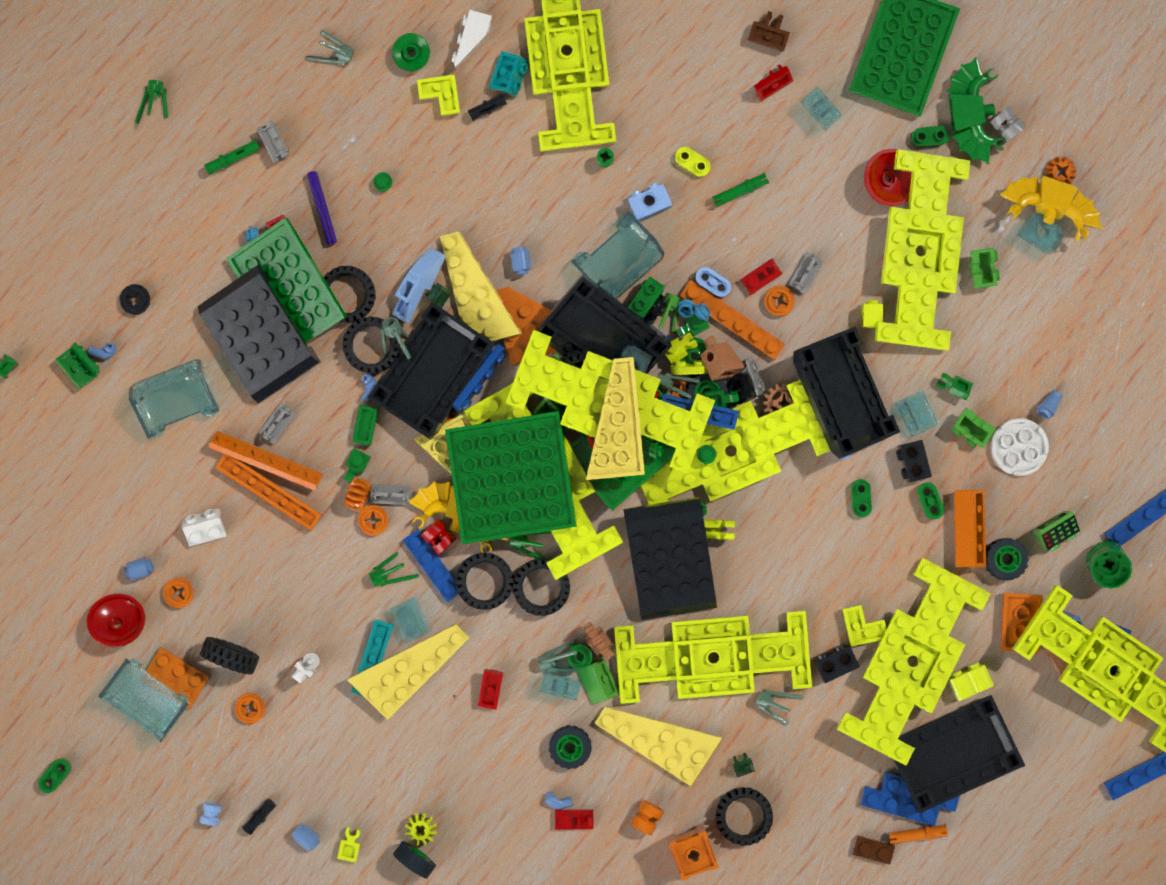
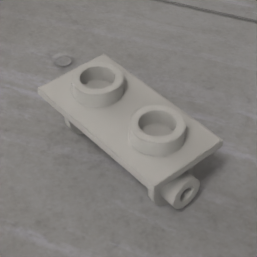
[257,121,289,163]
[788,252,824,295]
[739,357,764,398]
[259,402,297,444]
[370,484,410,505]

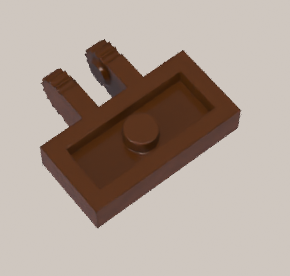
[747,11,790,52]

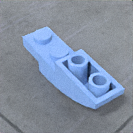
[392,248,446,323]

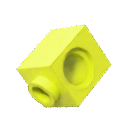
[861,300,883,328]

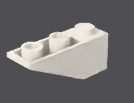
[452,10,493,69]

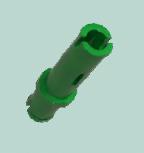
[204,139,261,175]
[712,172,769,207]

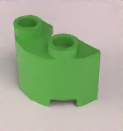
[969,248,1000,289]
[951,407,996,448]

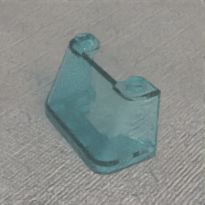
[571,211,664,299]
[129,359,219,439]
[98,658,190,742]

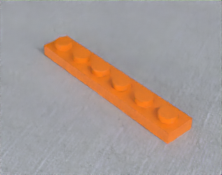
[680,280,785,360]
[209,431,323,491]
[215,454,322,531]

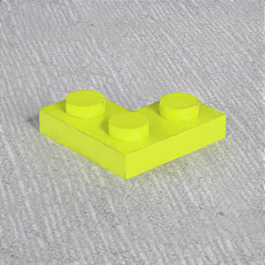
[417,75,460,116]
[842,605,886,647]

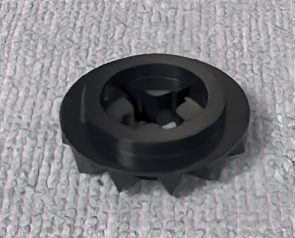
[120,284,151,315]
[644,294,667,322]
[727,374,753,405]

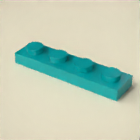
[351,619,394,696]

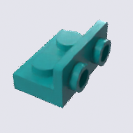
[489,51,528,97]

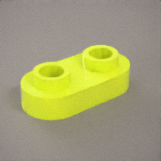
[675,147,711,177]
[671,360,708,375]

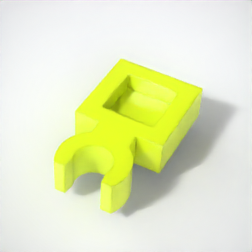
[665,333,698,365]
[337,826,361,863]

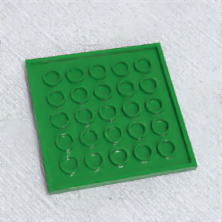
[445,411,577,544]

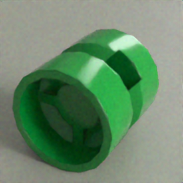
[568,642,592,669]

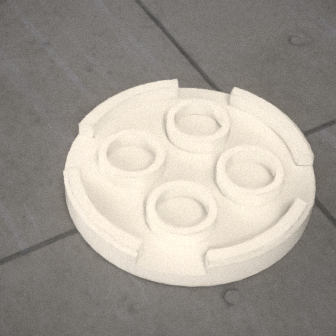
[990,418,1049,476]

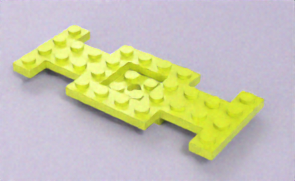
[524,0,616,152]
[874,149,971,351]
[505,330,715,473]
[641,380,830,505]
[464,383,624,580]
[836,558,991,765]
[1012,584,1166,753]
[614,610,812,704]

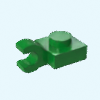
[675,314,710,338]
[936,373,973,400]
[704,389,739,408]
[344,448,371,483]

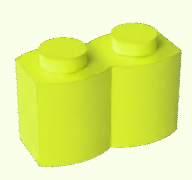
[948,662,994,701]

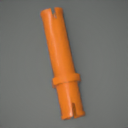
[888,824,948,844]

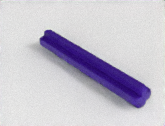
[307,171,337,245]

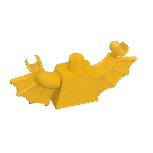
[1000,176,1103,242]
[408,481,509,553]

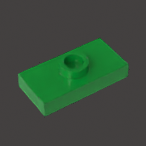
[352,405,379,446]

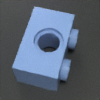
[628,183,672,222]

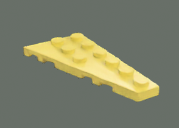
[440,231,522,342]
[586,357,645,480]
[594,707,722,786]

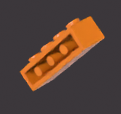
[954,490,986,567]

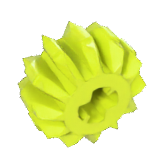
[405,813,437,846]

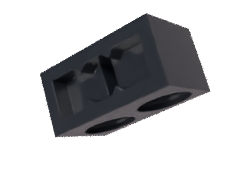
[896,440,932,483]
[814,644,860,683]

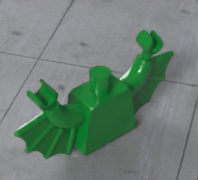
[947,57,1006,164]

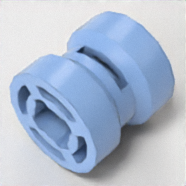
[199,802,223,826]

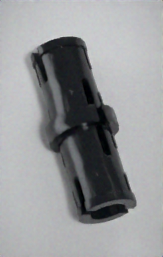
[468,93,507,121]
[242,798,277,835]

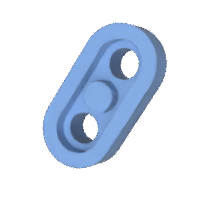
[695,267,731,297]

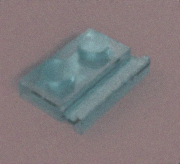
[390,596,432,643]

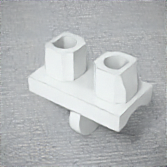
[292,653,320,683]

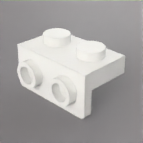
[182,508,226,547]

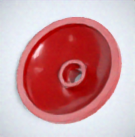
[864,149,912,207]
[87,594,146,647]

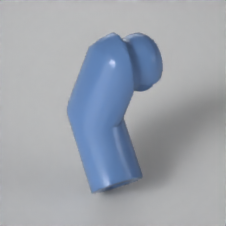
[87,342,116,360]
[361,374,377,403]
[545,792,573,810]

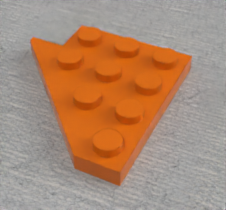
[496,287,558,366]

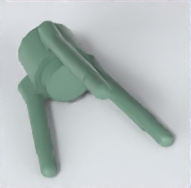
[306,30,354,66]
[379,317,411,359]
[656,373,700,398]
[538,639,578,673]
[755,689,804,725]

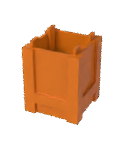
[667,824,719,881]

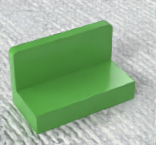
[577,658,619,705]

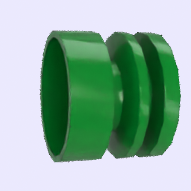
[1086,541,1132,589]

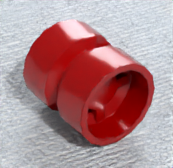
[421,519,457,555]

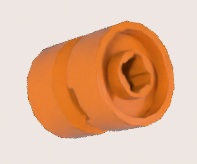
[630,800,664,836]

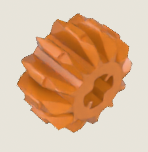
[345,478,371,511]

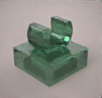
[425,283,452,308]
[733,753,755,778]

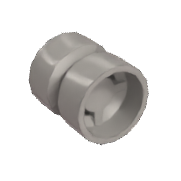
[990,106,1026,142]

